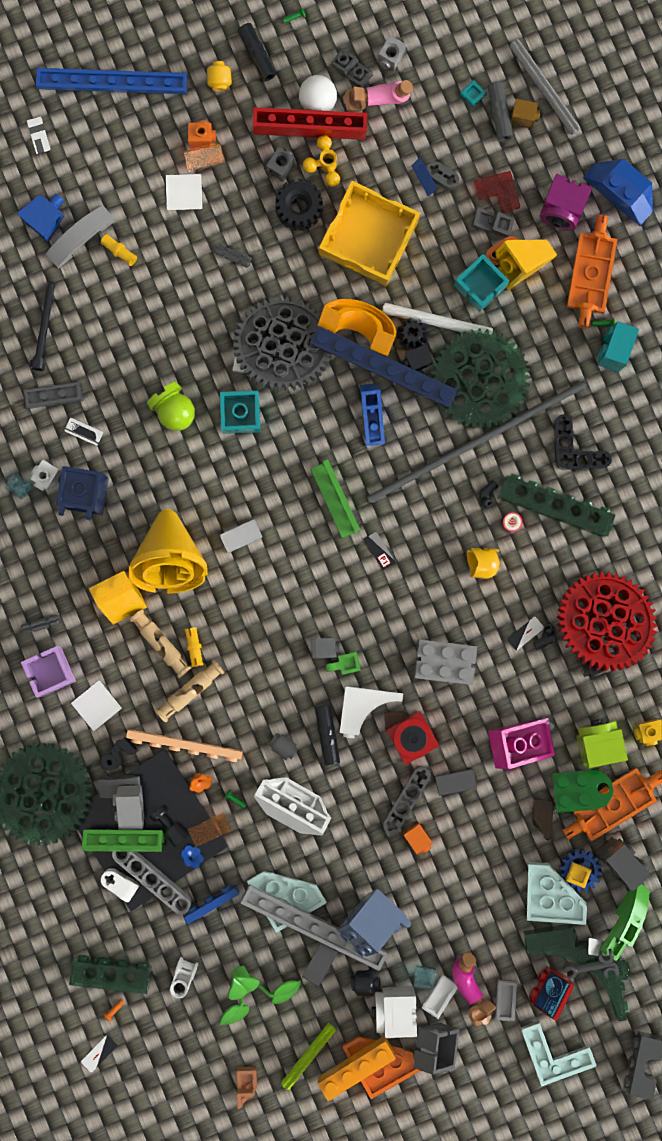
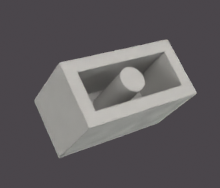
[113,785,145,830]

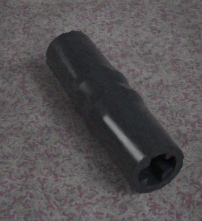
[237,23,277,82]
[315,705,340,765]

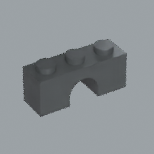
[624,1031,662,1100]

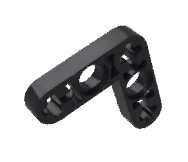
[554,414,612,470]

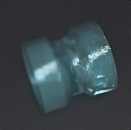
[5,473,32,500]

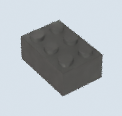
[595,837,651,891]

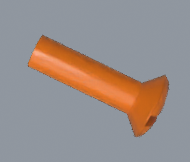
[103,999,124,1022]

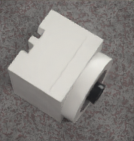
[372,987,417,1038]

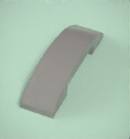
[46,206,116,269]

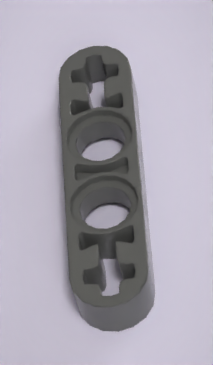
[383,766,430,834]

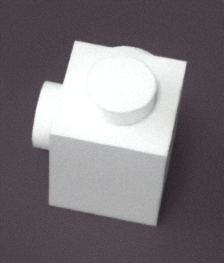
[31,460,62,491]

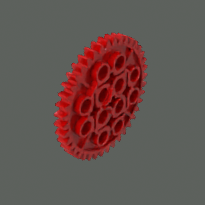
[557,572,658,672]

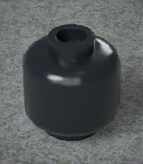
[351,970,381,996]

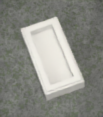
[421,974,458,1019]

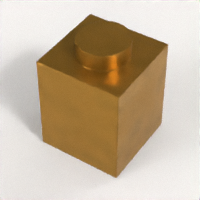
[510,99,540,128]

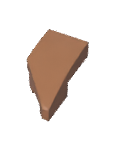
[237,1067,257,1109]

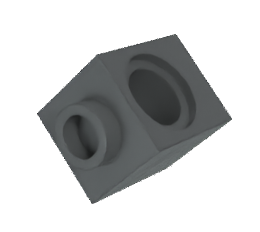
[266,147,295,182]

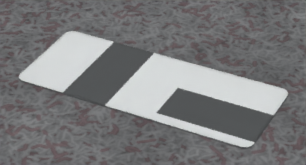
[27,117,50,154]

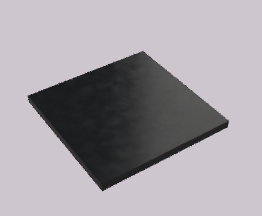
[68,749,229,911]

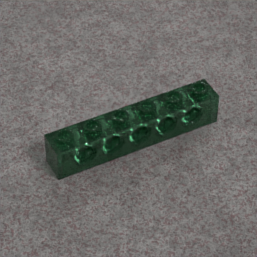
[497,474,616,538]

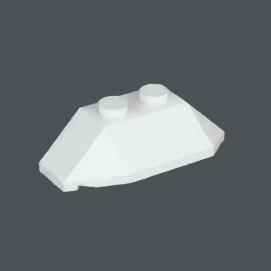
[254,777,331,836]

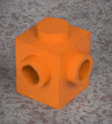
[188,121,216,148]

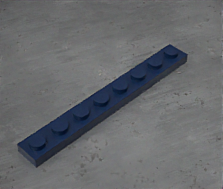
[310,326,457,408]

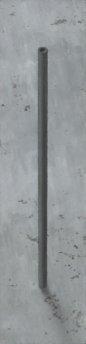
[367,381,586,503]

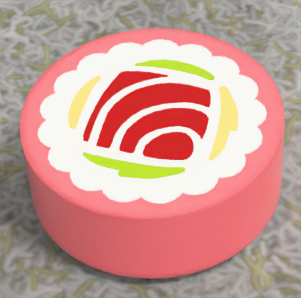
[502,513,522,532]

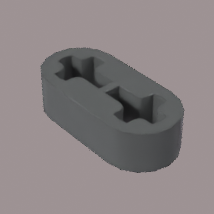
[427,161,459,191]

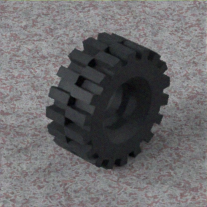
[275,179,323,231]

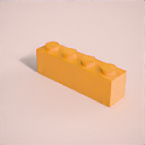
[318,1035,396,1101]

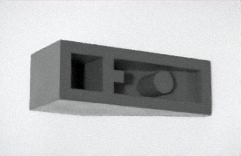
[311,638,340,659]

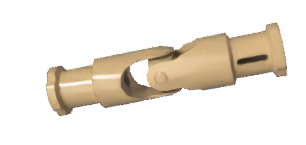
[130,609,192,678]
[155,660,225,722]

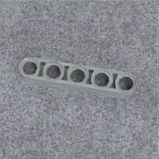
[112,851,192,914]

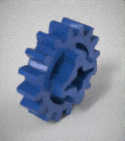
[559,848,602,892]

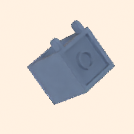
[337,889,411,957]

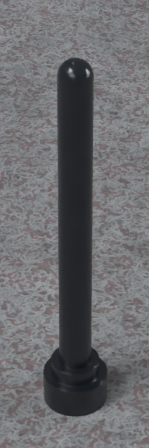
[29,281,55,371]

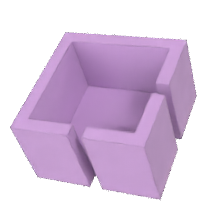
[21,646,76,698]

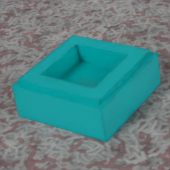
[460,80,487,108]

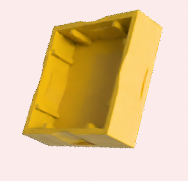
[319,181,420,287]

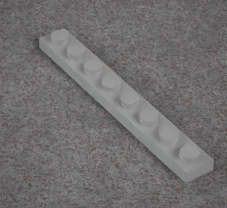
[240,884,388,971]

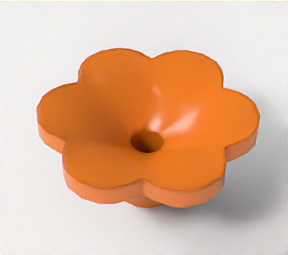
[189,773,212,793]

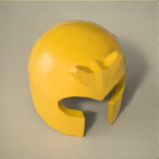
[467,548,500,579]

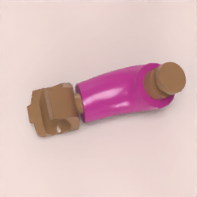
[452,953,496,1026]

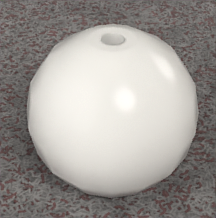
[299,75,337,111]

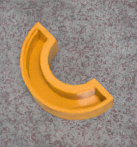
[317,299,396,357]

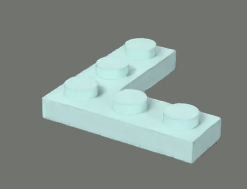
[521,1021,596,1086]

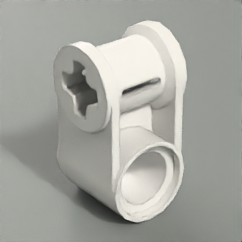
[101,868,140,902]
[170,957,199,998]

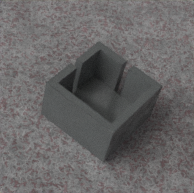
[413,1023,459,1075]

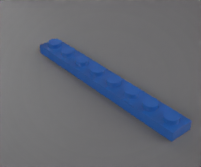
[36,68,188,94]

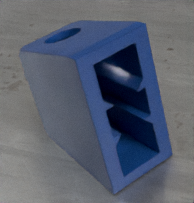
[17,193,64,242]

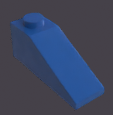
[360,383,385,446]

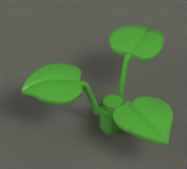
[219,966,301,1026]

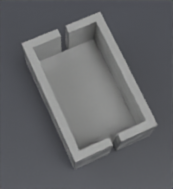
[414,639,477,685]

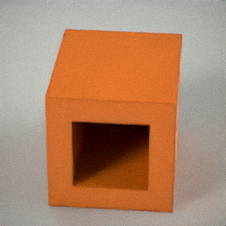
[403,822,433,854]

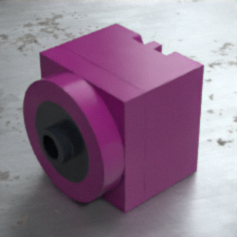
[540,174,592,231]

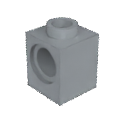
[378,35,406,71]

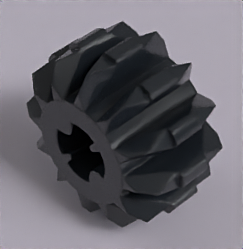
[396,318,429,350]

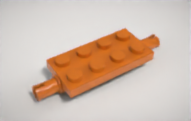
[566,215,618,329]
[562,767,662,842]

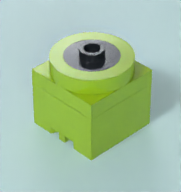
[576,719,628,768]

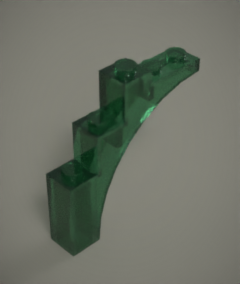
[523,924,630,1021]

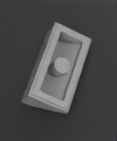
[220,519,263,553]

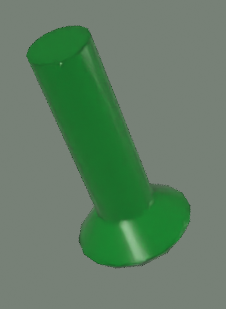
[283,7,306,23]
[592,317,615,326]
[224,789,246,809]

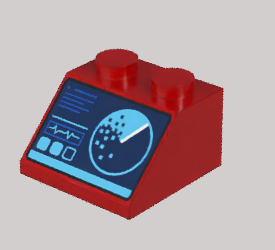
[529,966,575,1021]

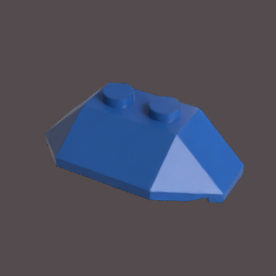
[583,159,653,226]

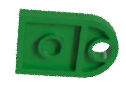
[552,770,613,813]

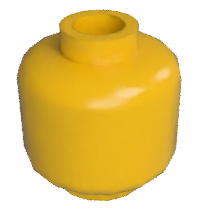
[207,61,232,91]

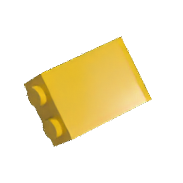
[89,571,147,625]

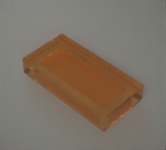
[183,142,225,171]
[188,812,232,847]

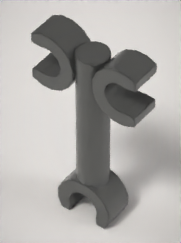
[564,949,619,979]

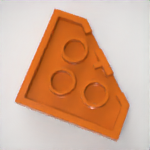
[342,1035,420,1099]

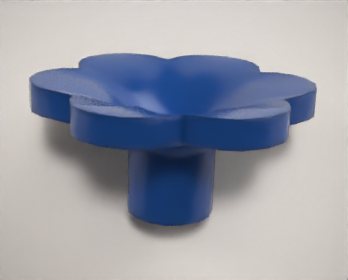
[180,845,204,868]

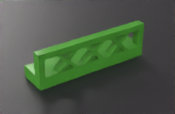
[311,459,360,538]
[82,830,165,852]

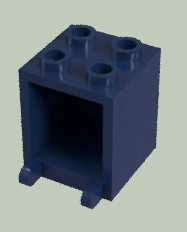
[56,466,109,520]

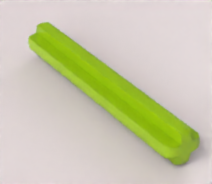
[281,1023,336,1090]

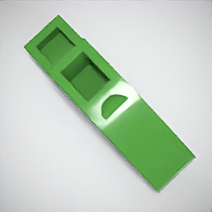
[600,884,650,961]

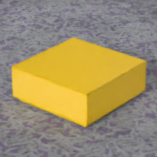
[565,862,592,888]

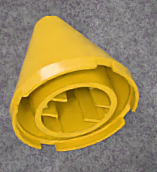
[129,509,208,594]

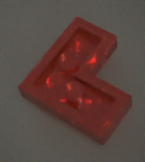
[474,171,520,213]

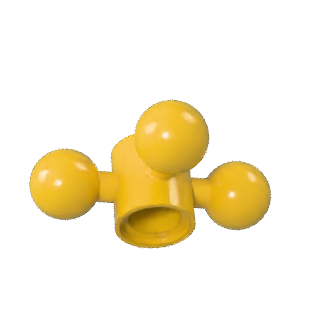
[302,135,340,187]

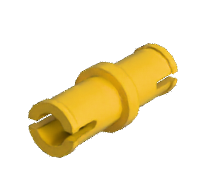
[100,234,137,266]
[185,627,204,667]

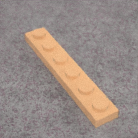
[126,729,243,762]

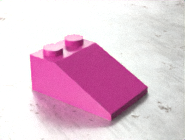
[488,718,555,769]

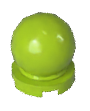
[147,381,195,431]

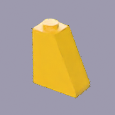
[496,239,557,290]

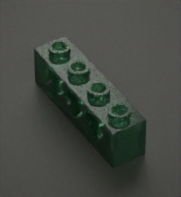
[69,955,152,994]

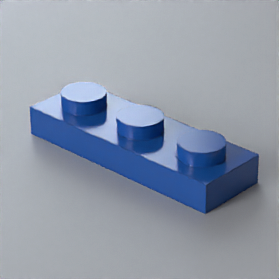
[184,885,240,925]

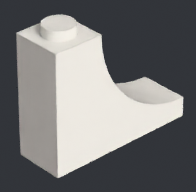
[340,686,403,738]

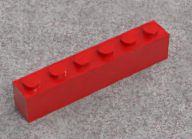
[253,107,368,140]

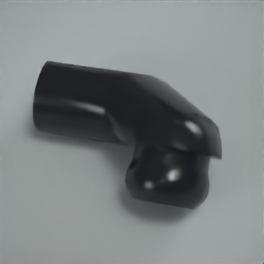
[479,480,498,508]
[533,624,555,650]

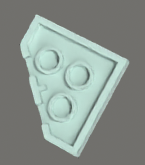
[527,862,587,925]
[247,871,327,933]

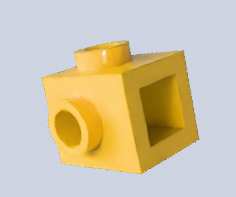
[634,719,662,746]

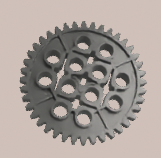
[233,296,332,392]

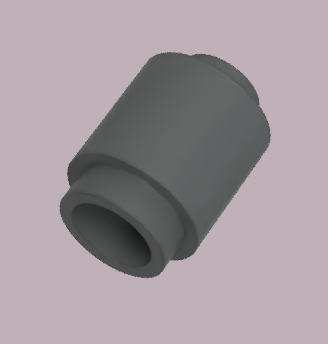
[268,733,298,760]

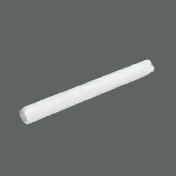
[382,303,493,339]

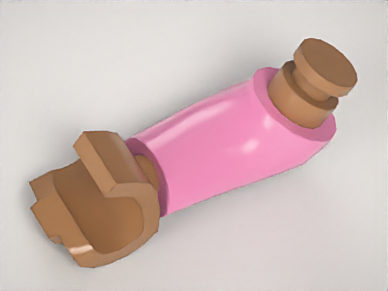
[343,80,413,112]

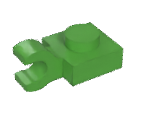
[326,652,361,675]

